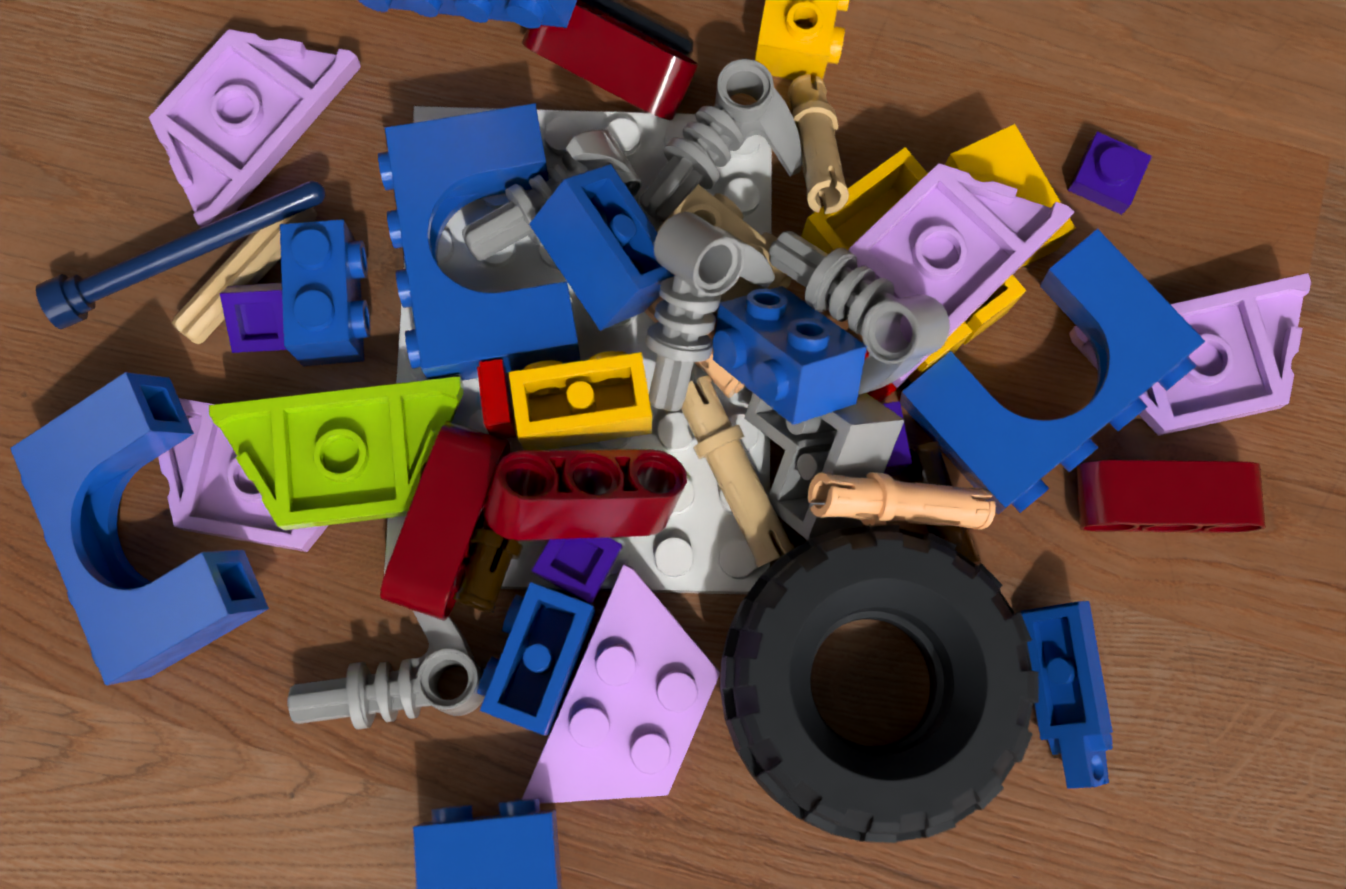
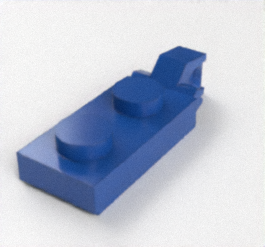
[1021,601,1113,789]

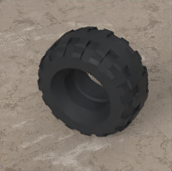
[720,524,1039,843]

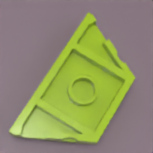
[209,376,464,530]

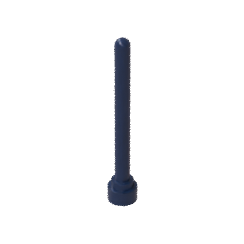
[36,181,326,330]

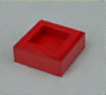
[477,359,516,439]

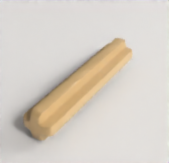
[172,207,317,344]

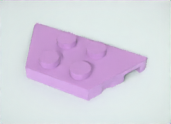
[149,29,361,227]
[848,163,1074,387]
[1069,273,1311,436]
[158,398,329,552]
[522,563,720,804]

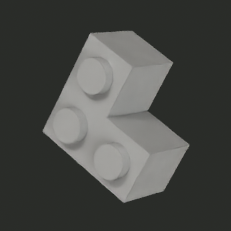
[744,393,904,540]

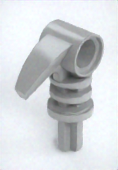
[640,59,802,222]
[462,129,642,261]
[645,212,775,412]
[768,231,950,395]
[287,611,485,729]

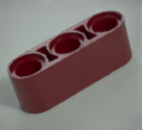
[522,0,699,121]
[380,421,511,621]
[485,449,687,540]
[1076,460,1266,533]

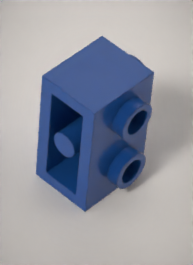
[529,164,675,331]
[280,219,371,366]
[713,286,867,425]
[477,582,596,735]
[413,798,562,889]

